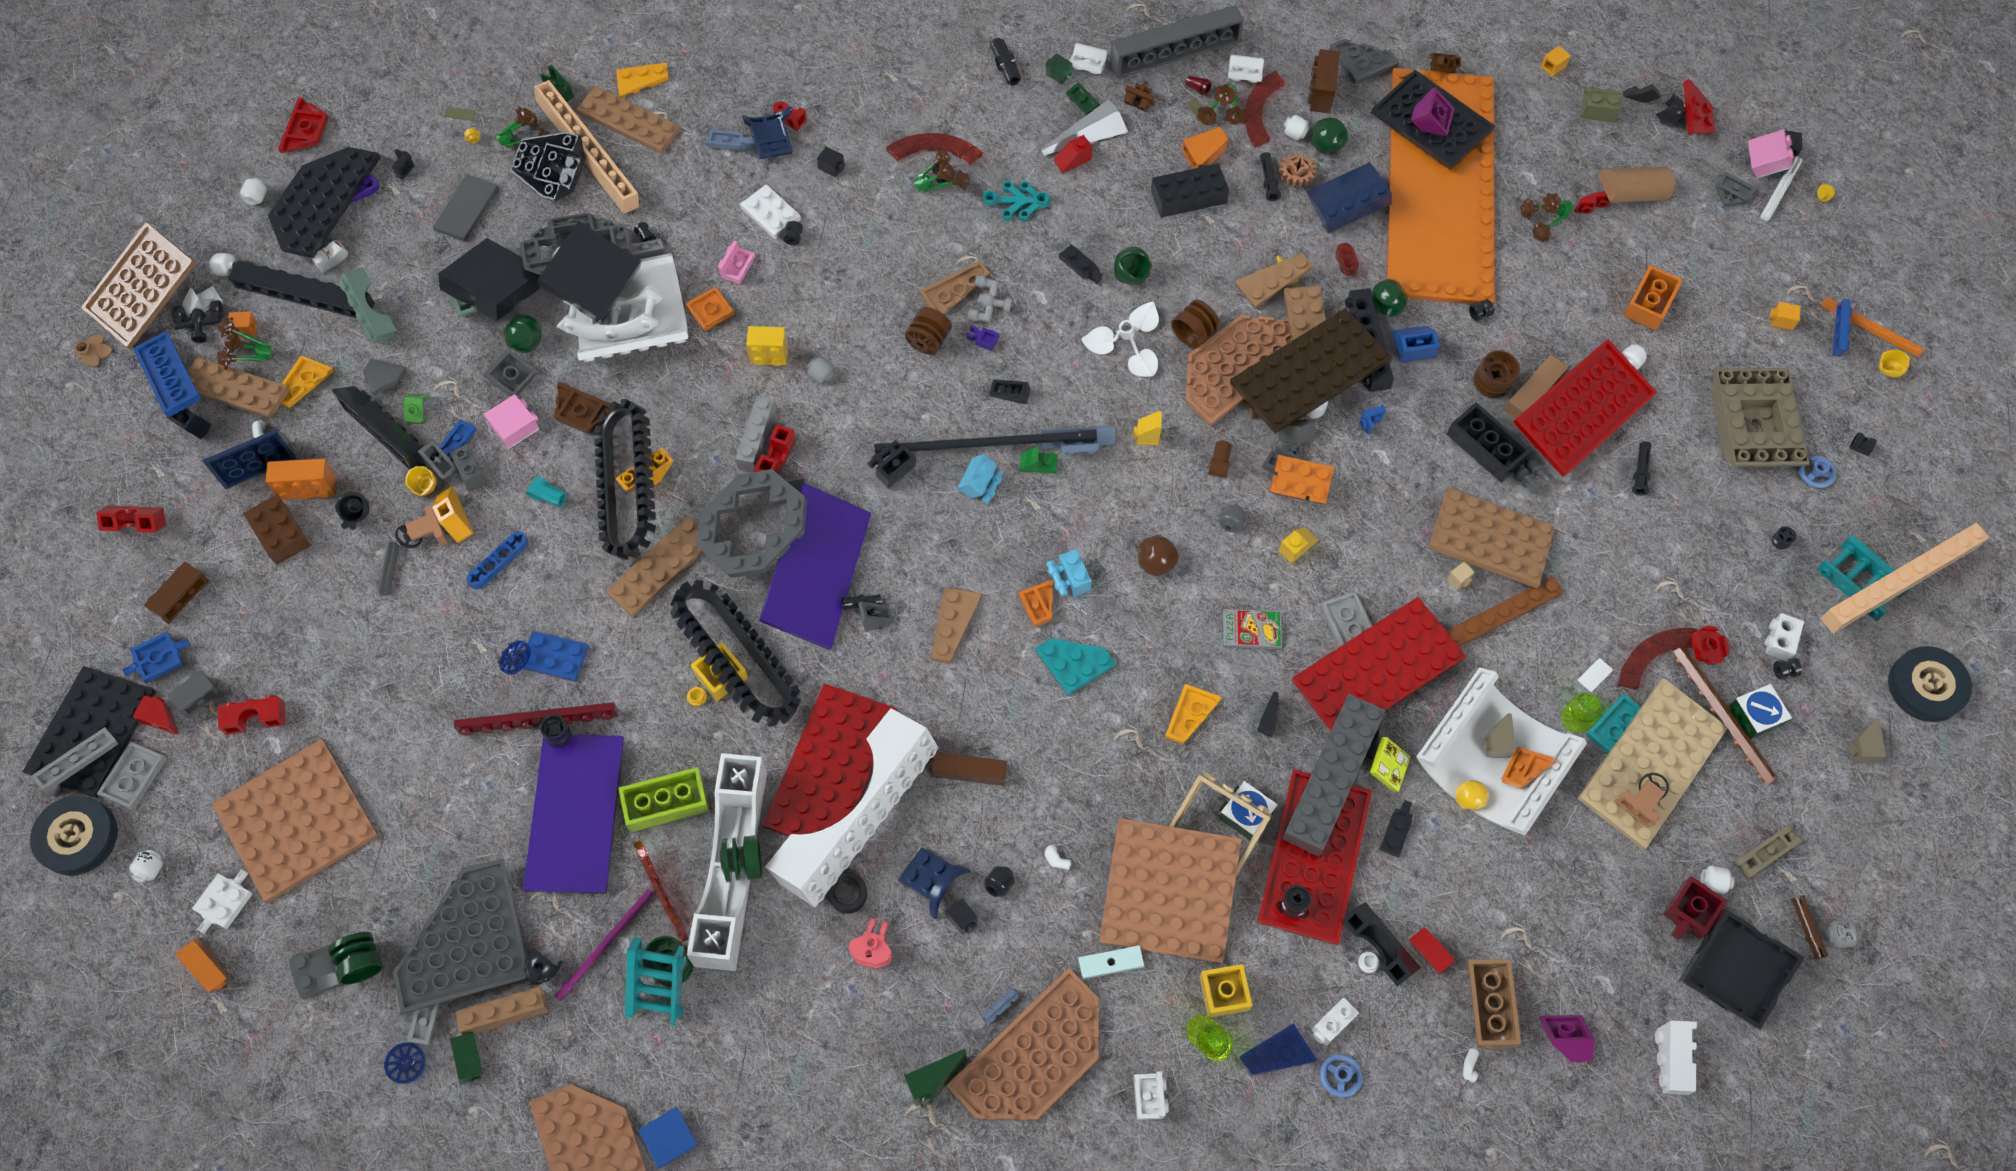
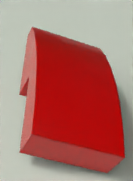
[1574,191,1610,214]
[1409,927,1455,975]

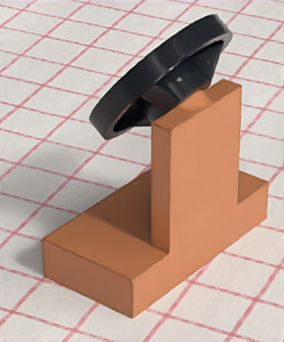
[395,505,448,549]
[1615,772,1669,828]

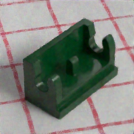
[540,64,574,102]
[1065,82,1100,115]
[450,1032,483,1085]

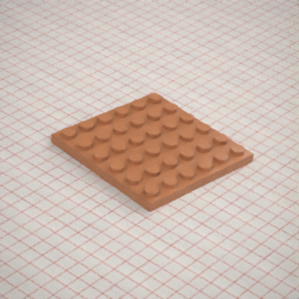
[211,739,379,903]
[1099,818,1242,963]

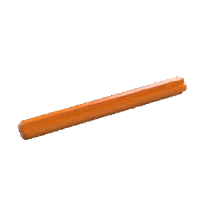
[1821,297,1924,357]

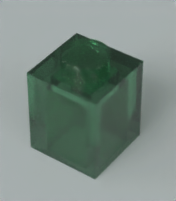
[1045,53,1073,84]

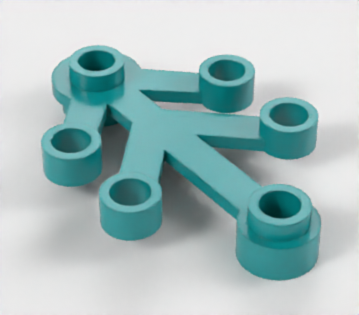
[983,180,1051,222]

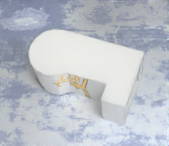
[311,240,348,274]

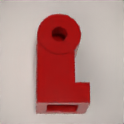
[773,101,807,131]

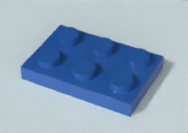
[519,631,589,682]

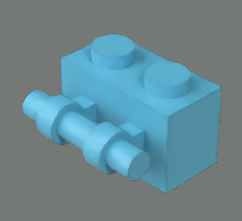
[957,454,1003,504]
[1046,549,1092,597]

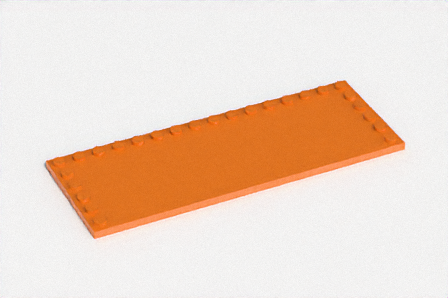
[1387,68,1495,305]

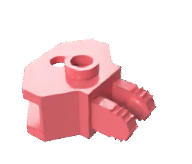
[848,918,892,969]

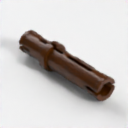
[1791,895,1829,959]

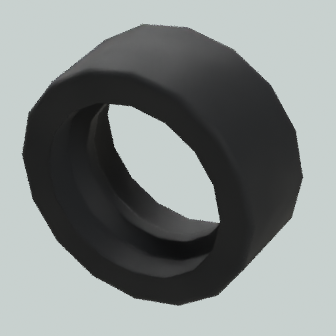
[828,872,867,914]

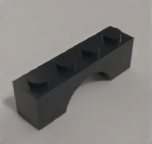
[1342,902,1421,987]

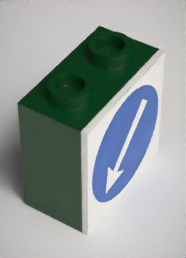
[1729,684,1792,739]
[1219,781,1278,840]

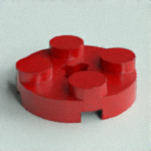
[1691,626,1729,665]

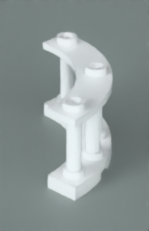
[557,284,664,341]

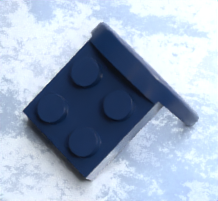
[742,107,793,160]
[898,847,971,919]

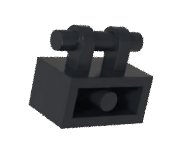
[867,440,916,488]

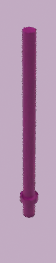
[554,889,654,1002]

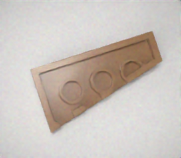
[1234,253,1314,309]
[919,260,990,314]
[931,588,982,664]

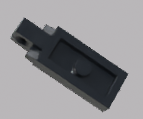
[1059,244,1102,284]
[1379,800,1413,858]

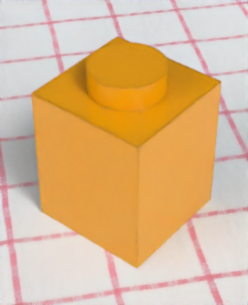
[1540,45,1571,77]
[1769,302,1801,330]

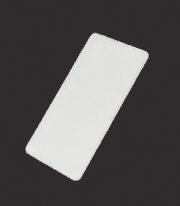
[1578,658,1613,692]

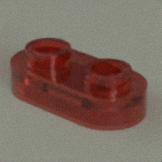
[1335,243,1359,276]

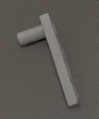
[31,727,118,796]

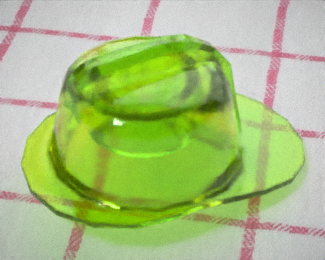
[1561,692,1602,733]
[1186,1014,1233,1061]

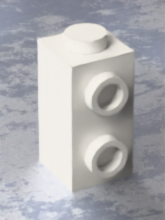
[1312,997,1359,1046]

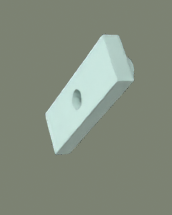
[1078,945,1144,980]

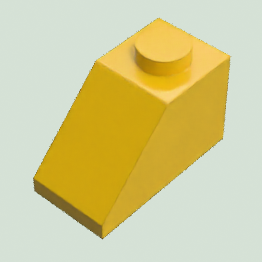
[1133,411,1162,446]
[1278,527,1319,564]

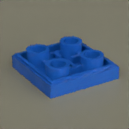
[638,1106,698,1169]

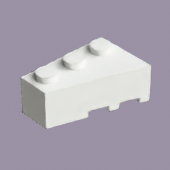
[1655,1021,1697,1095]

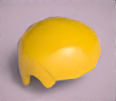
[1879,350,1910,378]
[405,466,437,497]
[1455,780,1489,811]

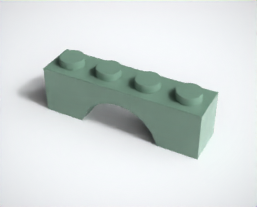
[339,267,397,344]

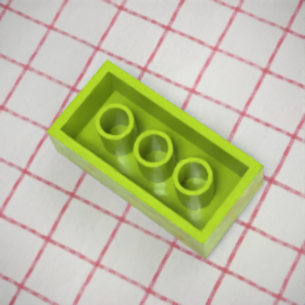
[618,767,710,833]

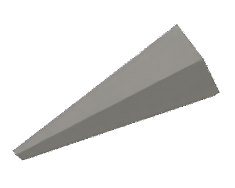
[1040,100,1128,157]

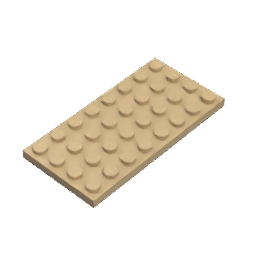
[1577,678,1728,850]

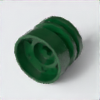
[720,835,762,883]
[328,932,383,985]
[642,935,694,987]

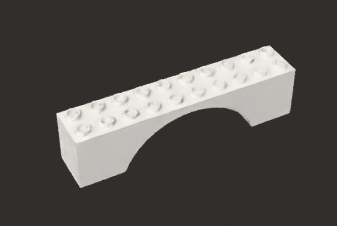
[765,709,938,907]
[687,753,767,971]

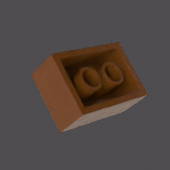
[1308,49,1340,114]
[243,494,311,565]

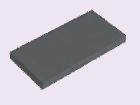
[433,174,499,241]

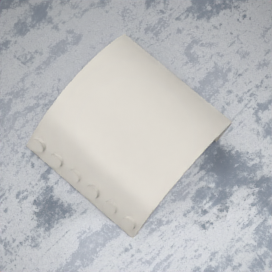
[575,253,688,362]
[1416,667,1587,835]

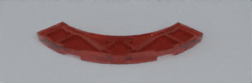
[1244,70,1285,148]
[886,133,983,165]
[1617,628,1698,690]
[633,841,688,943]

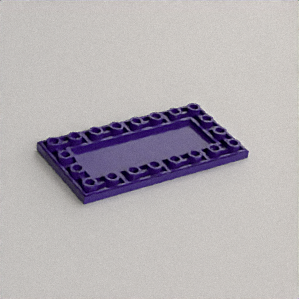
[759,483,871,650]
[523,735,624,894]

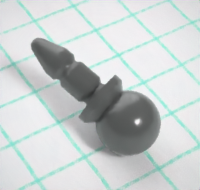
[1525,458,1551,483]

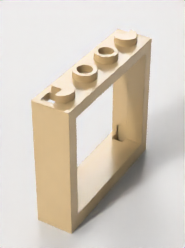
[1170,772,1273,877]

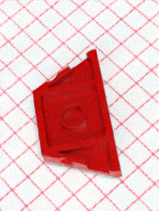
[1683,78,1715,135]
[278,97,329,153]

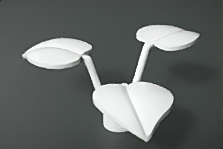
[1082,302,1159,377]

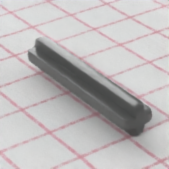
[378,542,399,596]

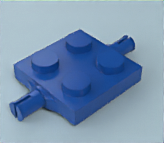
[122,631,190,684]

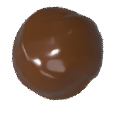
[1138,535,1179,577]

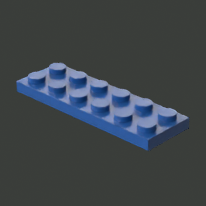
[133,331,202,418]

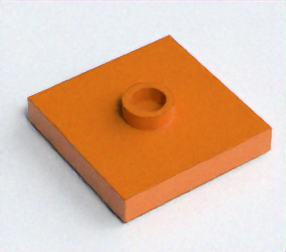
[685,286,735,332]

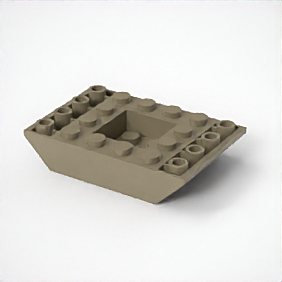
[1711,368,1810,467]

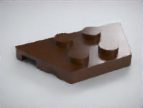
[554,382,612,434]

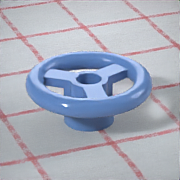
[1798,455,1836,488]
[1320,1054,1363,1098]

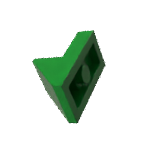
[1019,446,1057,474]

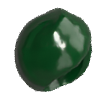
[1311,117,1348,154]
[1114,247,1152,285]
[1372,279,1408,317]
[504,315,542,353]

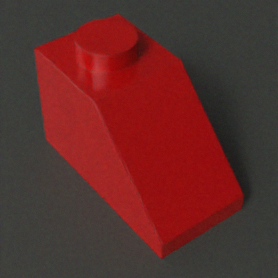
[1054,135,1093,174]
[133,695,178,735]

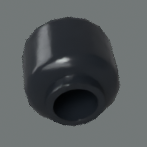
[984,866,1015,897]

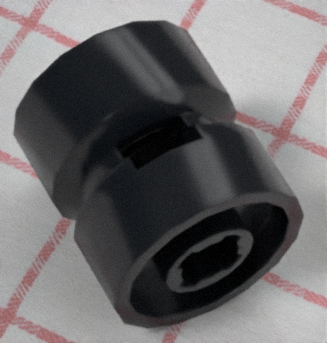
[540,714,572,748]
[1280,885,1311,919]

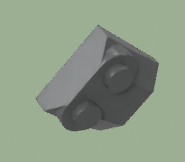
[484,348,537,397]
[290,945,341,1000]

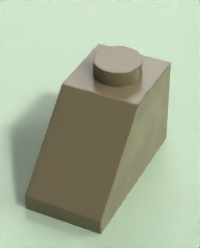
[1482,713,1516,758]
[1850,719,1886,763]

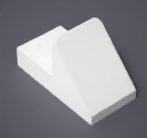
[182,286,223,318]

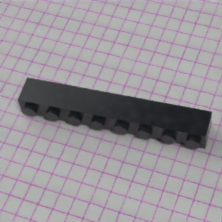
[228,261,375,318]

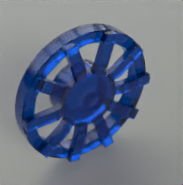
[498,640,531,675]
[384,1043,426,1084]

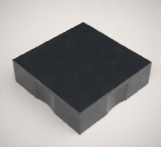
[538,221,641,325]
[438,238,541,321]
[1679,909,1805,1030]

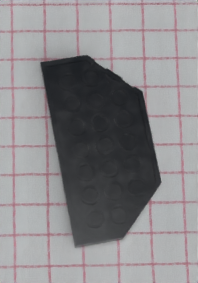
[268,147,381,258]

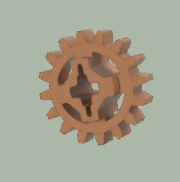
[1279,152,1317,188]

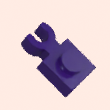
[966,325,1000,351]

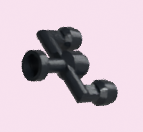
[172,301,223,343]

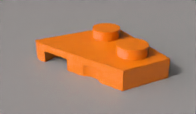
[1018,580,1053,628]
[1501,747,1555,789]

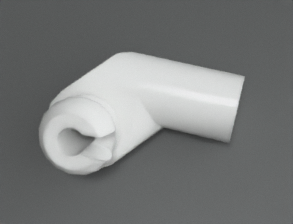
[252,420,266,438]
[1045,845,1071,870]
[1463,1049,1479,1083]

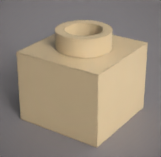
[1446,561,1475,590]

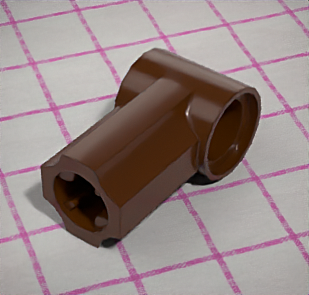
[1208,440,1232,478]

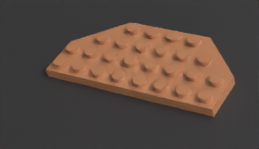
[1185,315,1292,427]
[946,968,1099,1121]
[529,1084,647,1171]

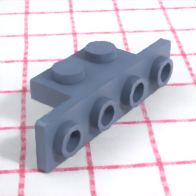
[1041,426,1115,455]

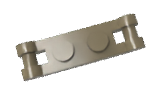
[1734,824,1804,879]

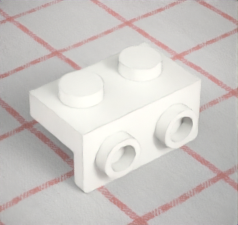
[1069,43,1108,74]
[1228,55,1264,83]
[1133,1071,1168,1120]

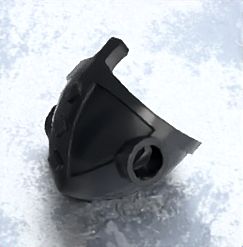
[524,947,563,985]

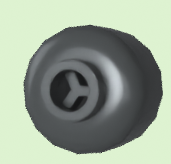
[1219,505,1246,533]

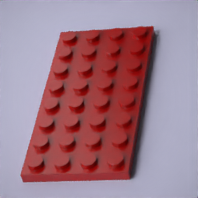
[1513,339,1658,477]
[1292,596,1466,732]
[763,683,897,837]
[1257,769,1372,946]

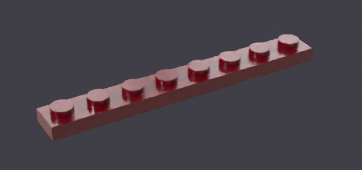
[454,702,618,736]

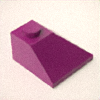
[1411,87,1455,136]
[1539,1015,1595,1063]

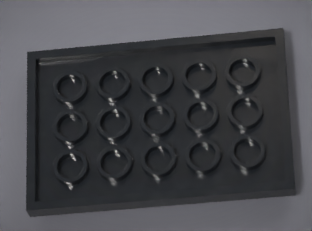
[1371,70,1495,171]
[22,666,156,798]

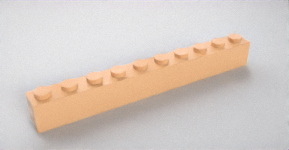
[534,80,639,214]
[1820,523,1990,634]

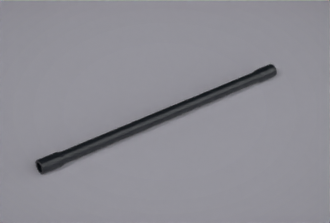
[874,429,1097,454]

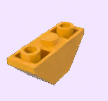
[616,447,673,493]
[433,486,474,543]

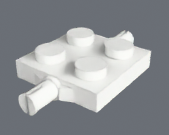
[192,869,252,934]

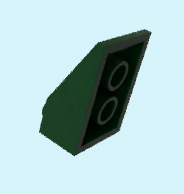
[904,1049,967,1108]

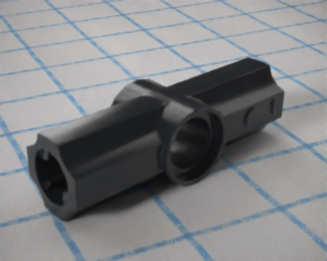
[990,38,1021,86]

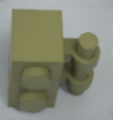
[1581,86,1621,123]

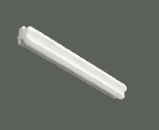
[1760,156,1802,221]

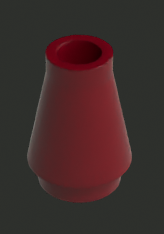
[1186,75,1212,95]

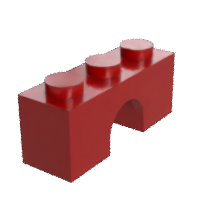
[754,424,796,475]
[96,505,166,533]
[218,695,286,735]

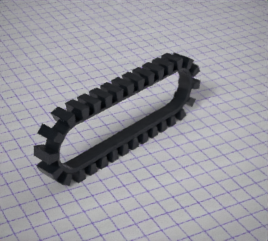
[594,399,656,560]
[670,580,801,726]

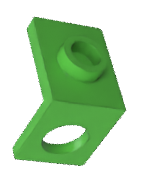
[404,393,430,423]

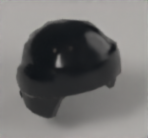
[1656,93,1686,125]
[335,492,370,530]

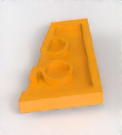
[616,63,669,99]
[281,355,334,408]
[1165,684,1222,745]

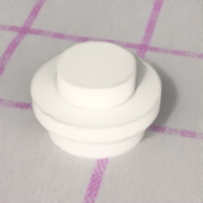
[1358,952,1380,973]

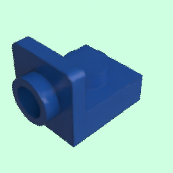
[1359,405,1386,435]

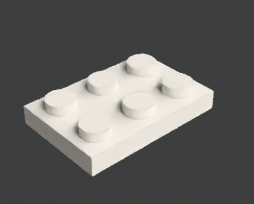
[740,185,801,239]

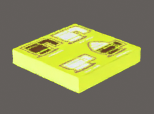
[1369,737,1410,792]

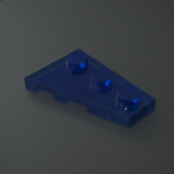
[1239,1023,1317,1076]

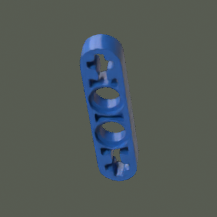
[466,531,528,589]

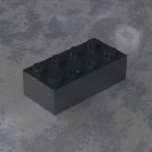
[1151,163,1229,218]
[1446,402,1532,483]

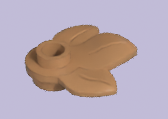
[74,334,113,367]

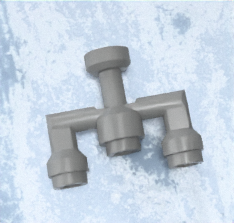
[967,275,1012,323]

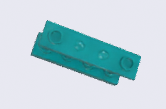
[1816,534,1912,621]
[625,937,686,1026]

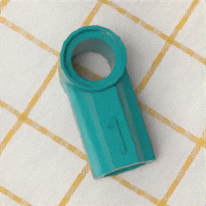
[526,476,567,508]

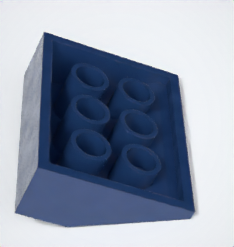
[1306,162,1392,233]
[203,429,297,489]

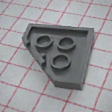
[1330,39,1399,85]

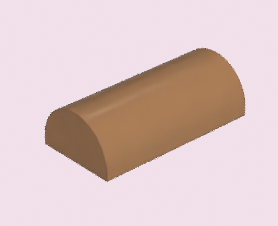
[1598,166,1675,203]
[1467,959,1521,1049]

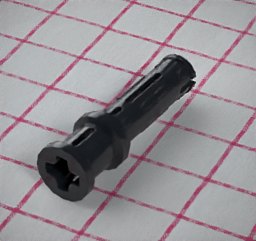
[1260,152,1281,201]
[1632,441,1652,496]

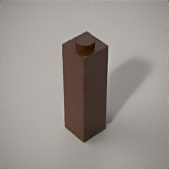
[929,752,1007,786]

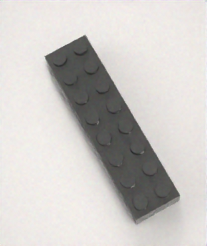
[1110,5,1244,78]
[1282,694,1386,857]

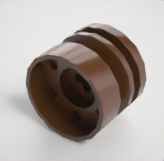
[1171,299,1220,348]
[905,307,952,355]
[1473,350,1520,398]

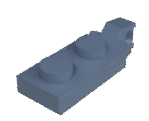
[707,129,755,151]

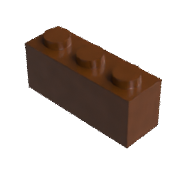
[144,561,209,625]

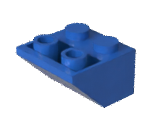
[1392,326,1440,363]

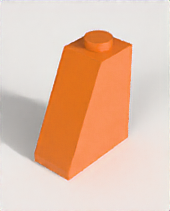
[1182,127,1229,169]
[175,936,229,993]

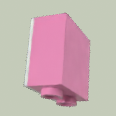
[1748,129,1794,178]
[484,394,539,449]

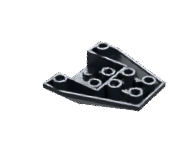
[510,132,585,201]

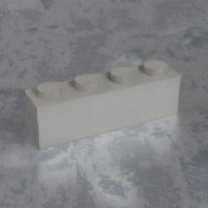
[735,396,777,472]

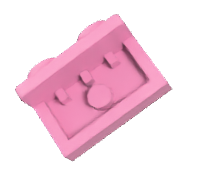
[718,241,755,284]

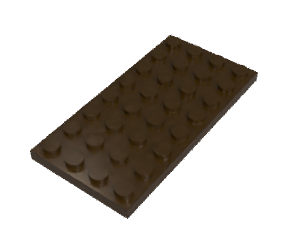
[1230,308,1392,434]

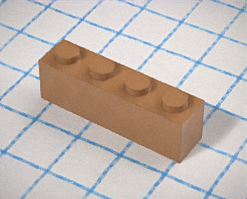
[1504,355,1568,419]
[455,987,550,1035]

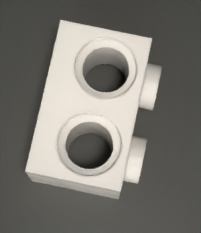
[1764,613,1804,661]

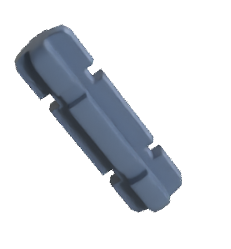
[982,988,1019,1024]

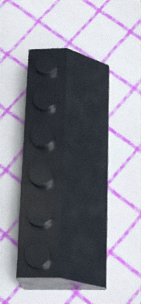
[332,386,426,470]

